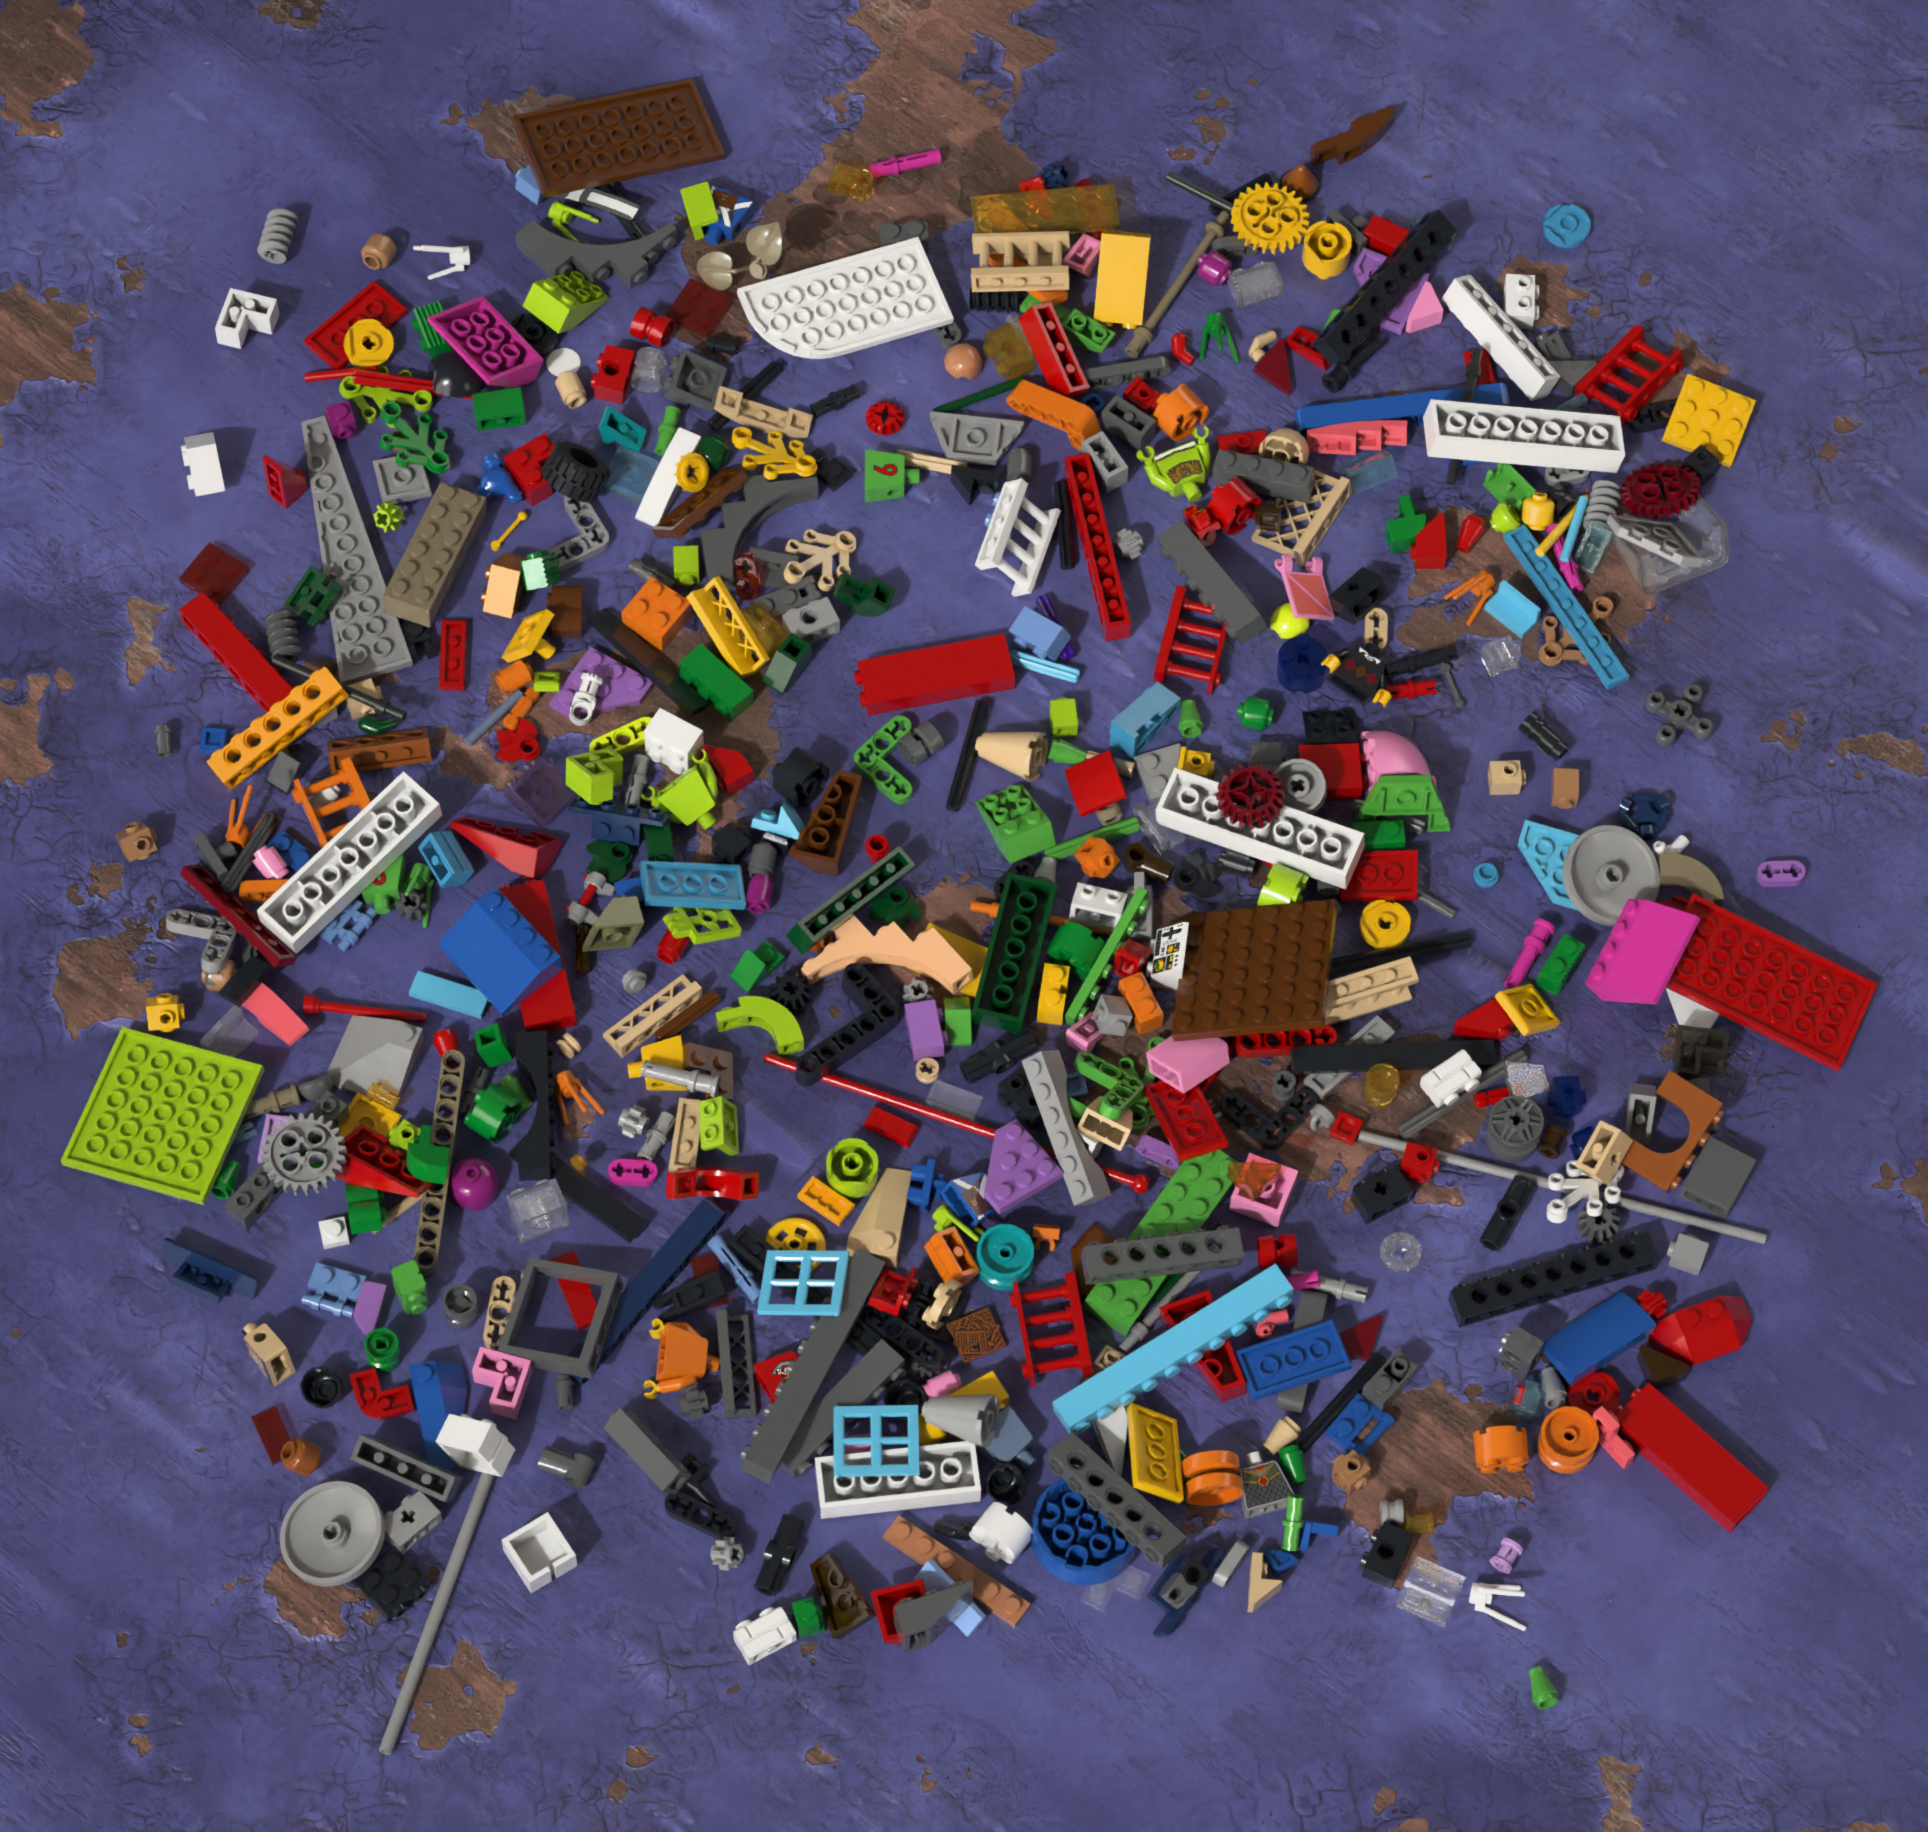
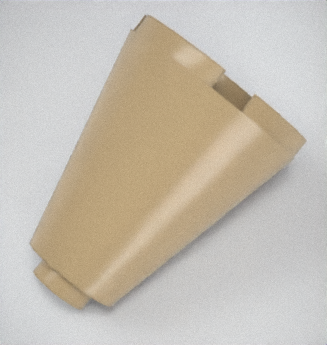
[975,732,1048,782]

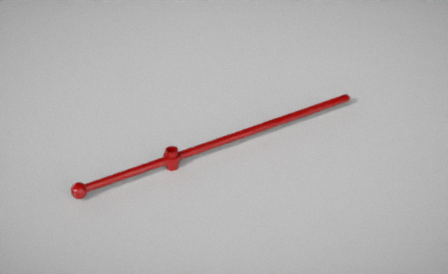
[764,1053,1151,1194]

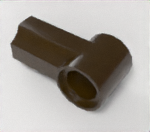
[1123,843,1175,884]

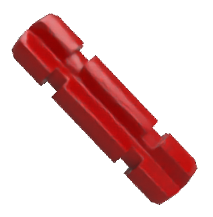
[1473,1084,1524,1108]

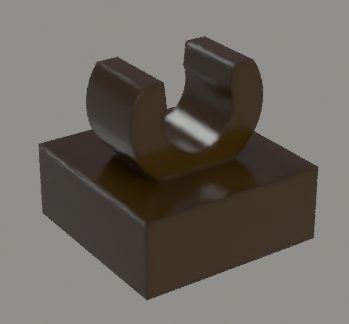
[1254,500,1282,532]

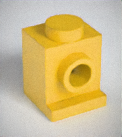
[1178,746,1215,778]

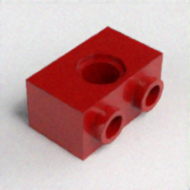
[591,345,636,404]

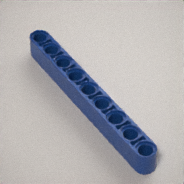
[1293,383,1511,439]

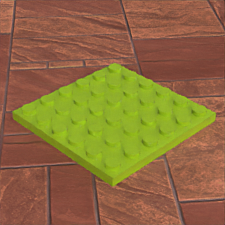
[61,1027,265,1205]

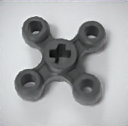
[1645,684,1714,748]

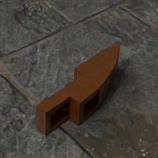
[1310,106,1395,166]

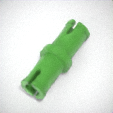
[654,406,681,456]
[1282,1495,1305,1551]

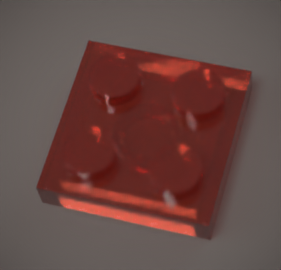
[666,278,733,339]
[179,542,250,607]

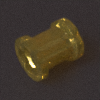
[1404,1511,1434,1535]

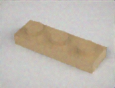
[668,1098,704,1172]

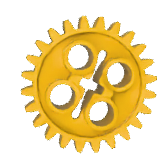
[1231,182,1309,254]

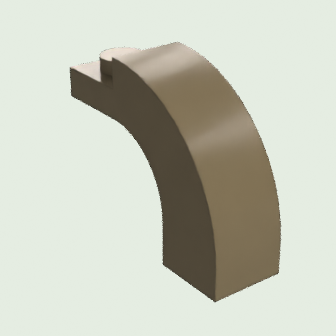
[1657,853,1724,907]

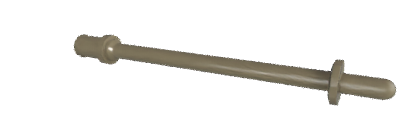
[1124,210,1229,359]

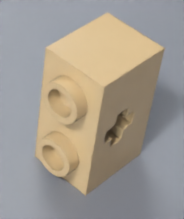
[1575,1120,1633,1186]

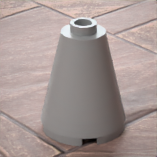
[922,1394,999,1448]

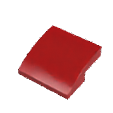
[1065,750,1127,817]

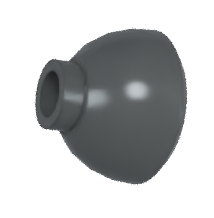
[297,1073,332,1104]

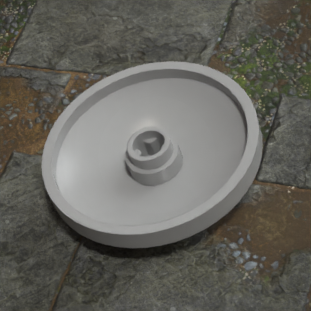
[1562,825,1660,926]
[280,1481,385,1587]

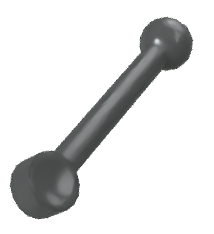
[1440,663,1465,709]

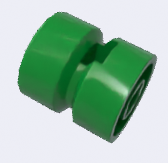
[364,1328,401,1373]

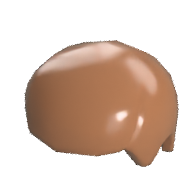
[943,343,983,380]

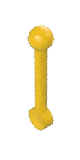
[491,511,527,551]

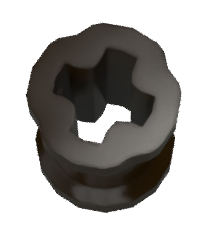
[1537,1125,1568,1159]

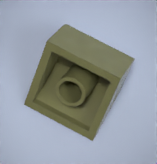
[582,895,644,952]

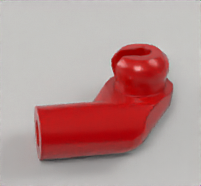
[1171,332,1196,367]

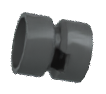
[897,721,944,767]
[443,1284,479,1329]

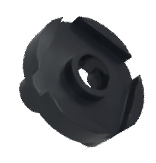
[511,313,558,358]

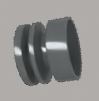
[1485,1095,1544,1163]

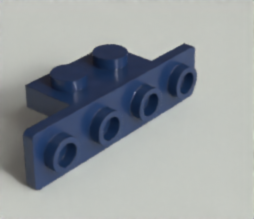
[569,796,672,846]
[161,1237,259,1305]
[1147,1548,1225,1637]

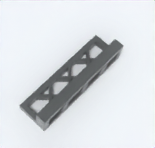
[716,1309,756,1419]

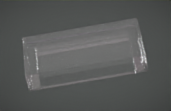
[925,1079,983,1122]

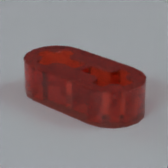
[734,552,760,601]

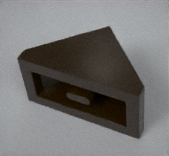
[1636,1344,1690,1389]

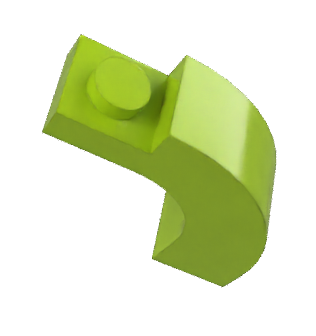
[716,996,804,1056]

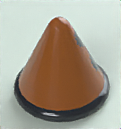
[1279,164,1320,202]

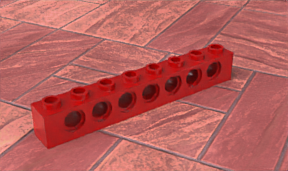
[1064,453,1131,642]

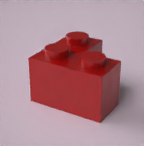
[504,433,555,507]

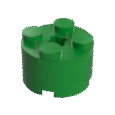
[1047,921,1105,980]
[464,1083,523,1144]

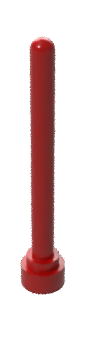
[303,994,427,1023]

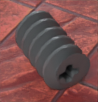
[264,610,302,663]

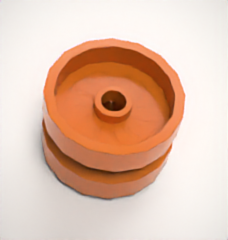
[1537,1406,1599,1474]
[1181,1450,1244,1506]

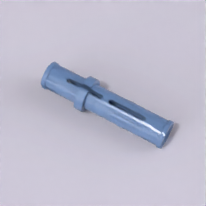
[708,1235,761,1305]

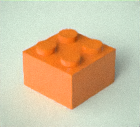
[622,576,692,652]

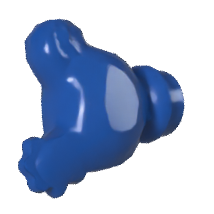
[474,453,523,504]

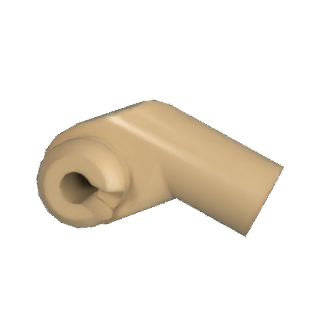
[1248,330,1277,362]

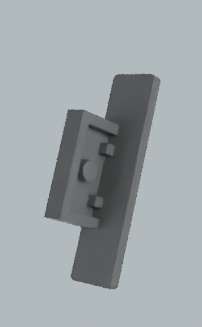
[733,547,822,595]

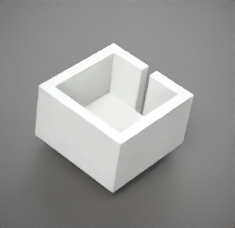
[644,708,704,774]
[435,1414,515,1477]
[502,1512,577,1593]

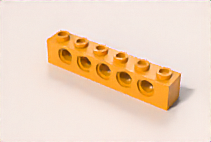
[206,667,349,791]

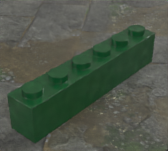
[786,846,915,955]

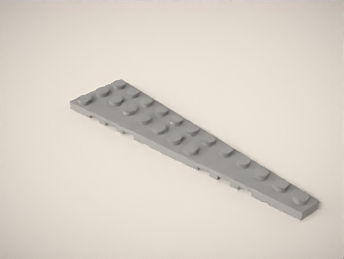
[301,415,413,685]

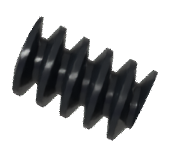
[969,287,1019,314]

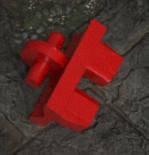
[1182,504,1221,546]

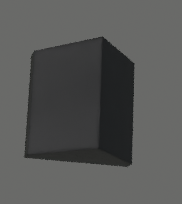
[763,832,793,857]

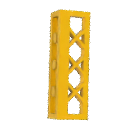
[687,576,770,679]

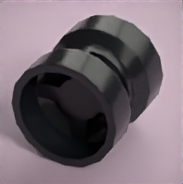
[1545,483,1577,518]

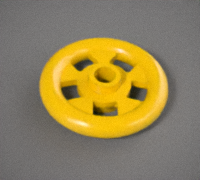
[764,1217,826,1272]

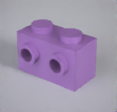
[904,999,948,1061]

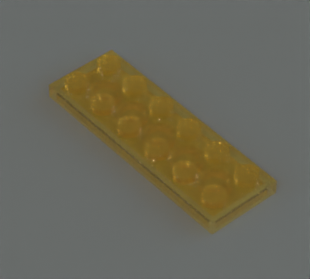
[970,183,1120,234]

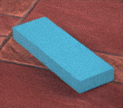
[409,971,489,1019]

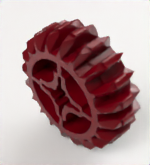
[1216,762,1286,830]

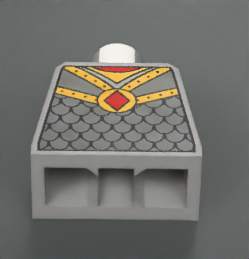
[1239,1451,1294,1519]

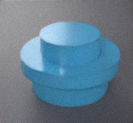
[1473,863,1499,888]

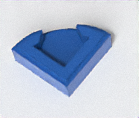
[1262,1549,1299,1577]

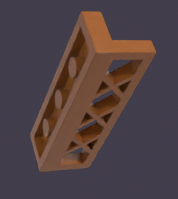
[327,727,432,776]

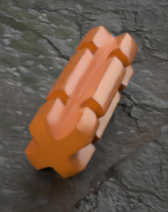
[503,687,540,730]

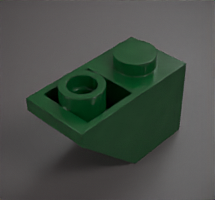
[762,633,812,695]

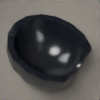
[428,350,486,398]

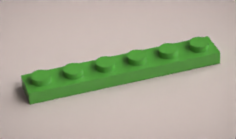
[1065,886,1150,1026]

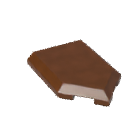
[1071,1222,1116,1298]

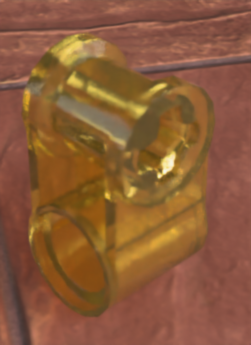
[826,163,874,201]

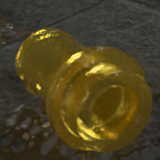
[366,1082,401,1111]

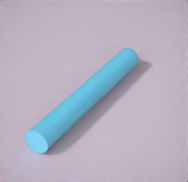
[1559,496,1589,562]

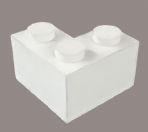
[215,288,279,349]
[181,432,225,496]

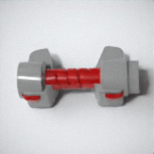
[566,871,614,927]

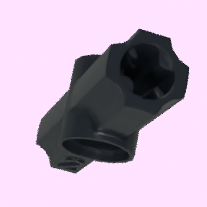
[959,1030,1038,1084]
[1479,1175,1535,1252]
[754,1514,805,1596]

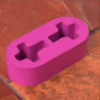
[608,1159,658,1187]

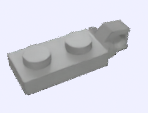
[1126,872,1153,940]

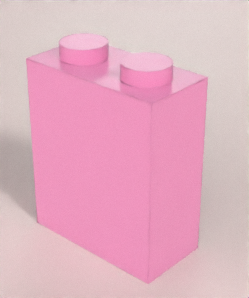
[1146,1036,1230,1093]

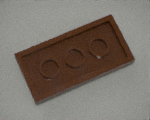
[651,469,748,539]

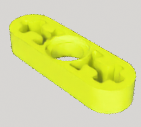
[589,717,652,755]

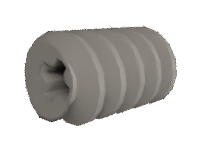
[257,209,298,264]
[1582,480,1621,536]

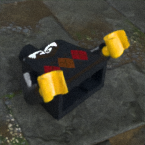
[1321,642,1392,708]

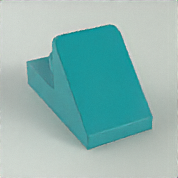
[599,406,647,453]

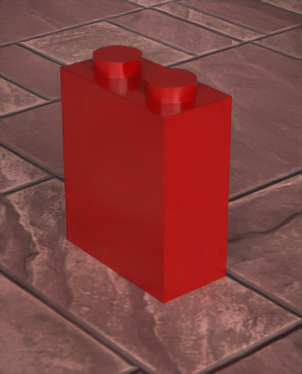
[1297,743,1367,801]

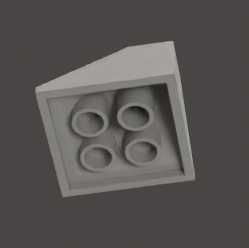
[327,1015,425,1108]

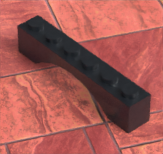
[515,1031,556,1181]

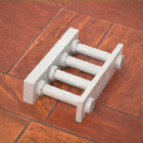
[975,478,1061,597]

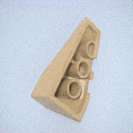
[846,1168,911,1269]

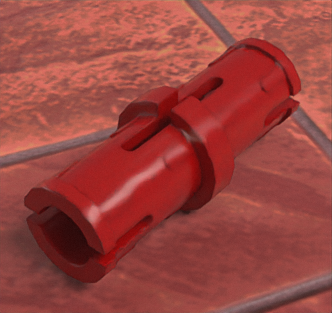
[1386,679,1437,700]

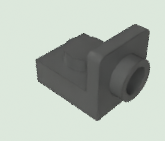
[1533,331,1571,361]

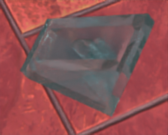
[1573,520,1614,575]

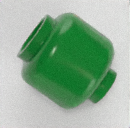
[1237,696,1275,731]

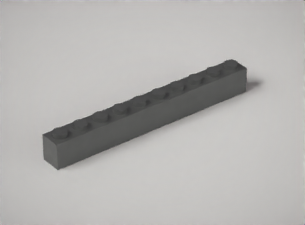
[740,1248,886,1484]

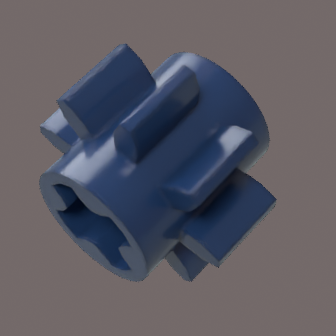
[1041,161,1070,193]

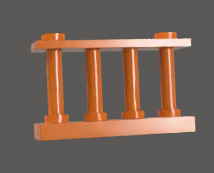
[291,757,371,848]

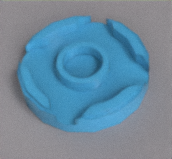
[1542,204,1591,249]

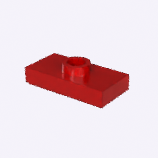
[1217,430,1267,455]

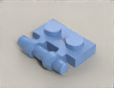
[317,898,377,952]
[301,1262,367,1318]

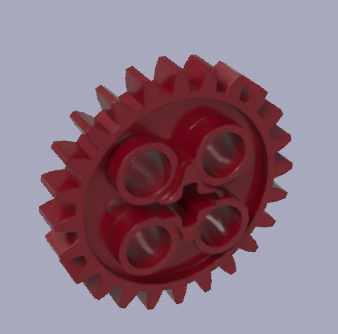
[1620,462,1701,520]

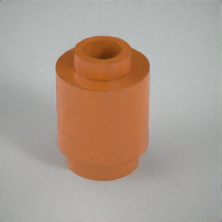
[495,660,534,694]

